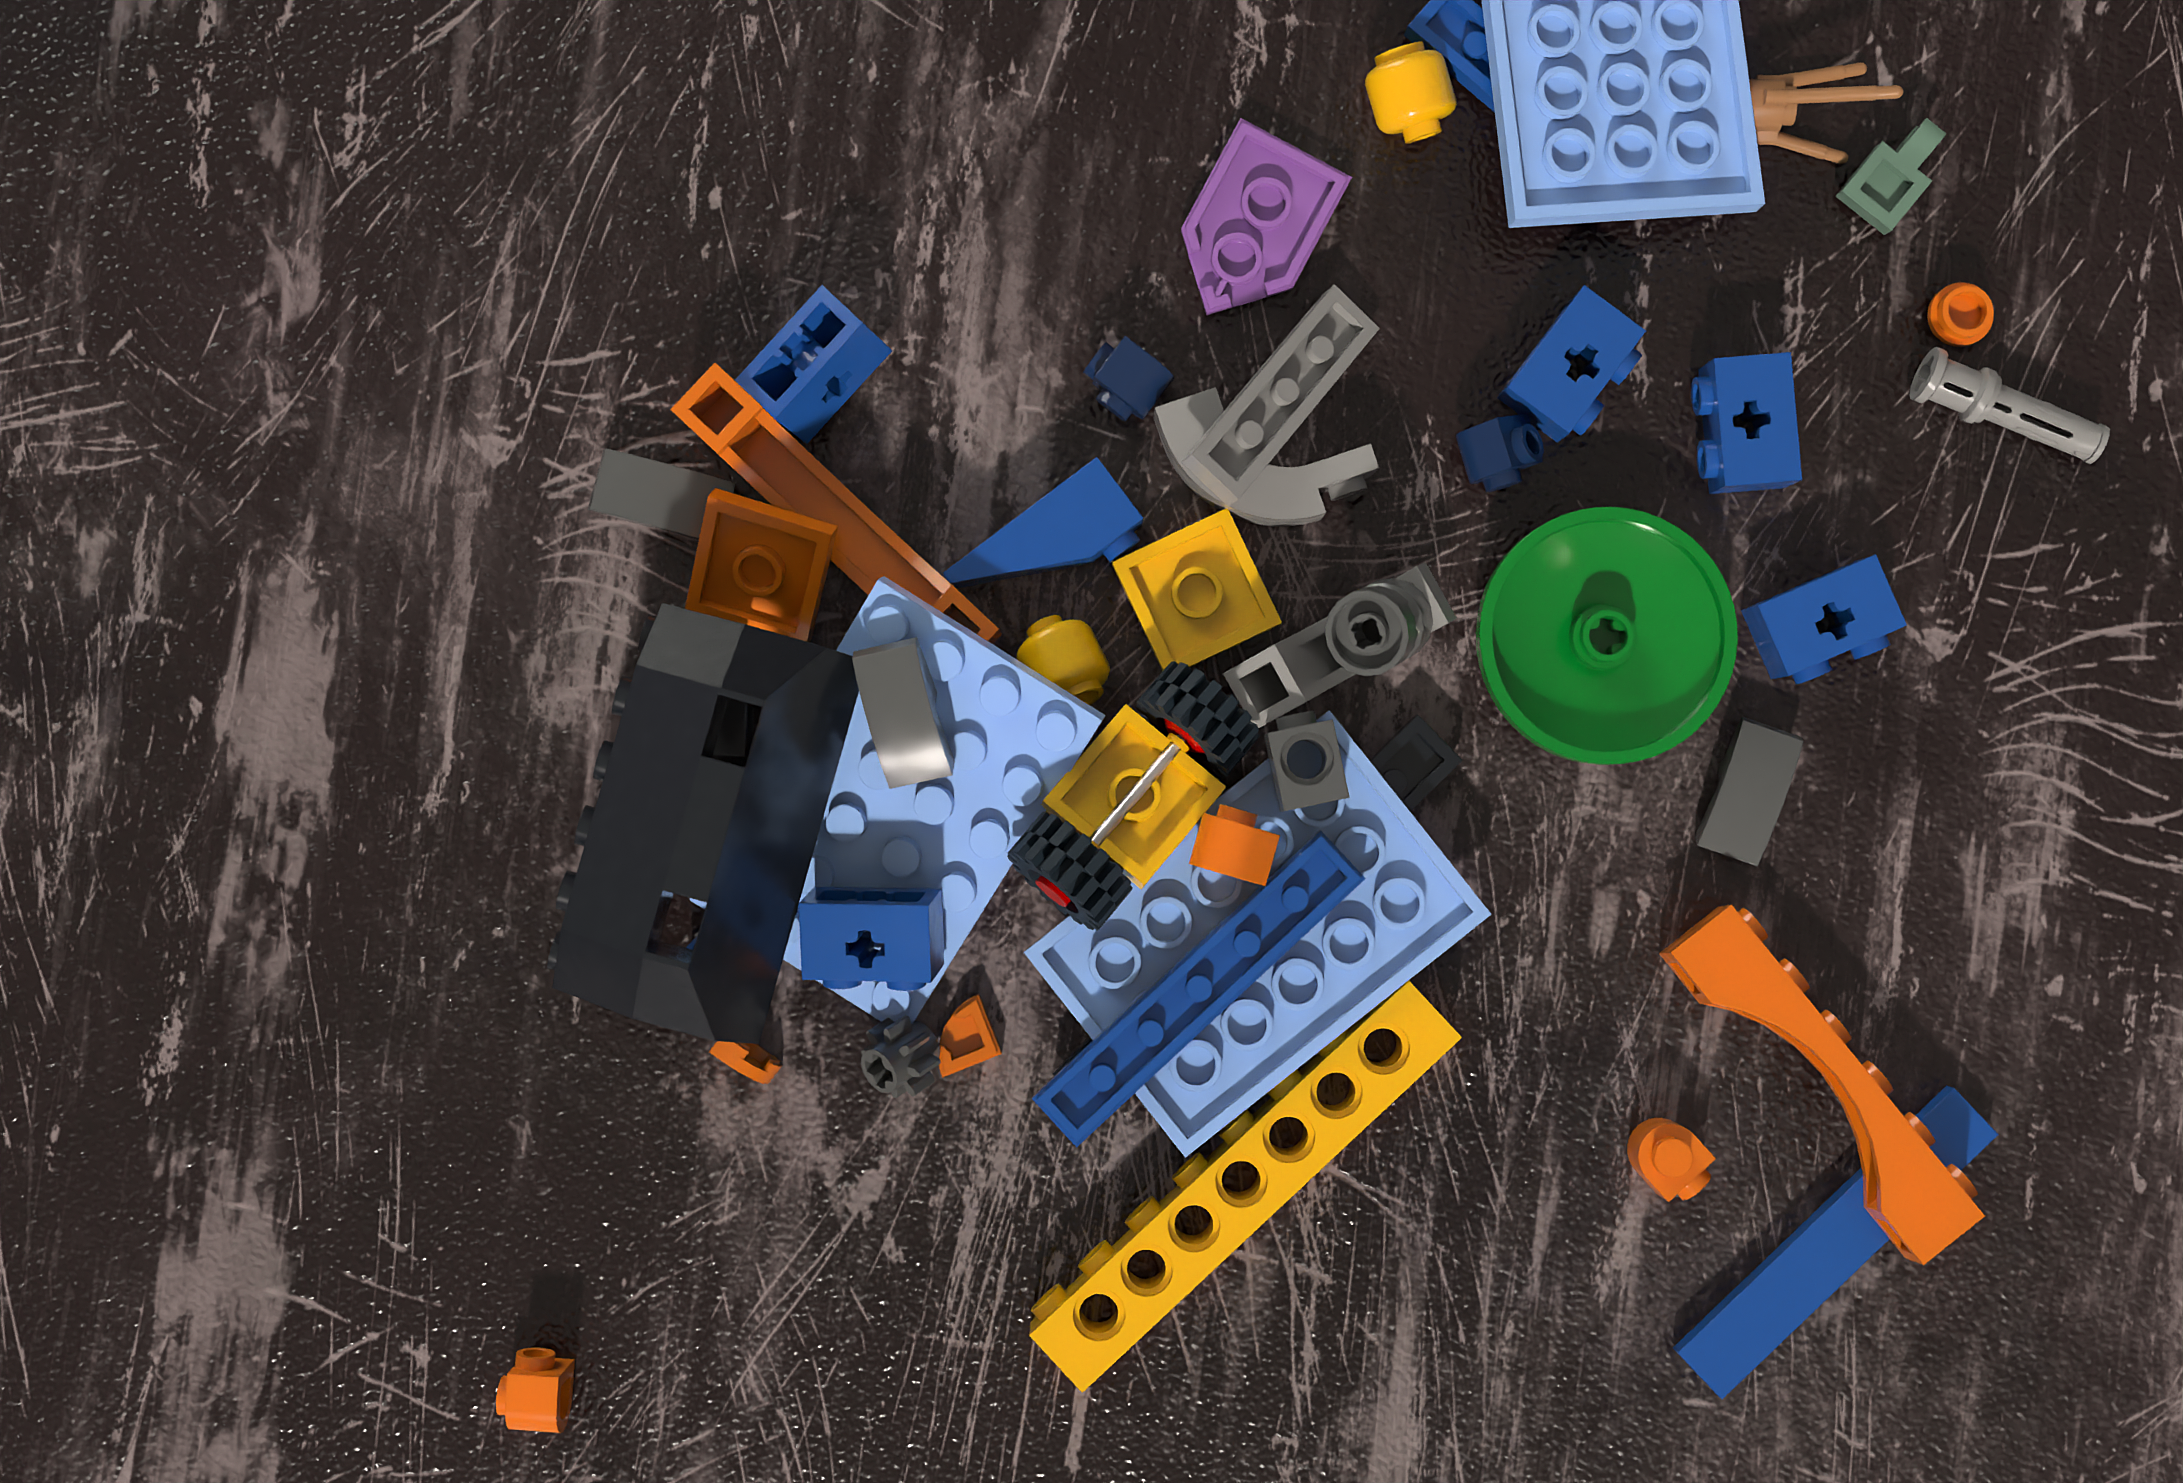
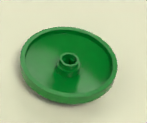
[1476,507,1738,765]

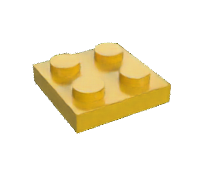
[1112,509,1282,671]

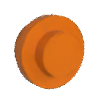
[1927,282,1994,347]

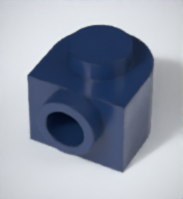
[1083,336,1174,421]
[1455,414,1544,492]

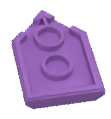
[1181,118,1352,315]

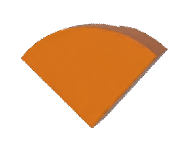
[939,993,1002,1078]
[709,1041,782,1084]

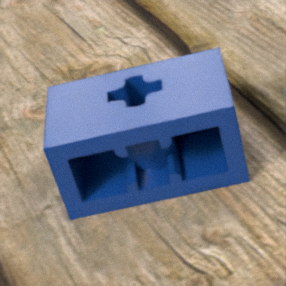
[735,285,892,444]
[1497,285,1646,443]
[1691,352,1802,494]
[1741,554,1907,685]
[799,886,944,991]

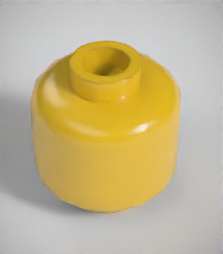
[1365,42,1457,144]
[1016,615,1110,705]

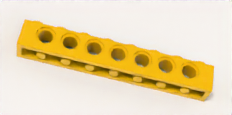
[1029,980,1462,1393]

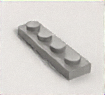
[1181,284,1380,507]

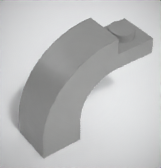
[1153,387,1379,526]
[1223,562,1457,728]

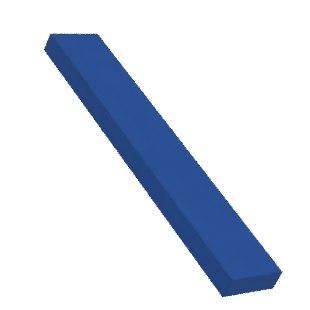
[1032,830,1366,1147]
[1673,1085,1999,1399]

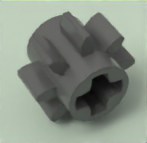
[861,1015,941,1098]

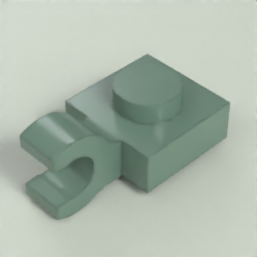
[1836,118,1946,235]

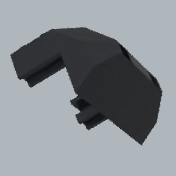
[547,603,859,1044]

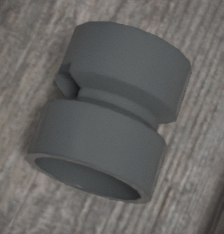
[1325,578,1433,676]

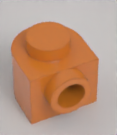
[1189,804,1280,886]
[1627,1118,1716,1202]
[496,1348,575,1433]

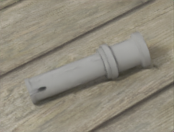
[1909,347,2110,464]

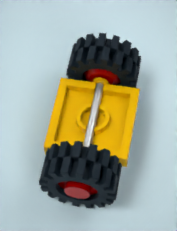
[1007,661,1260,931]

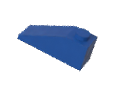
[943,457,1143,589]

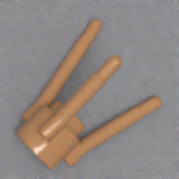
[1749,63,1903,164]

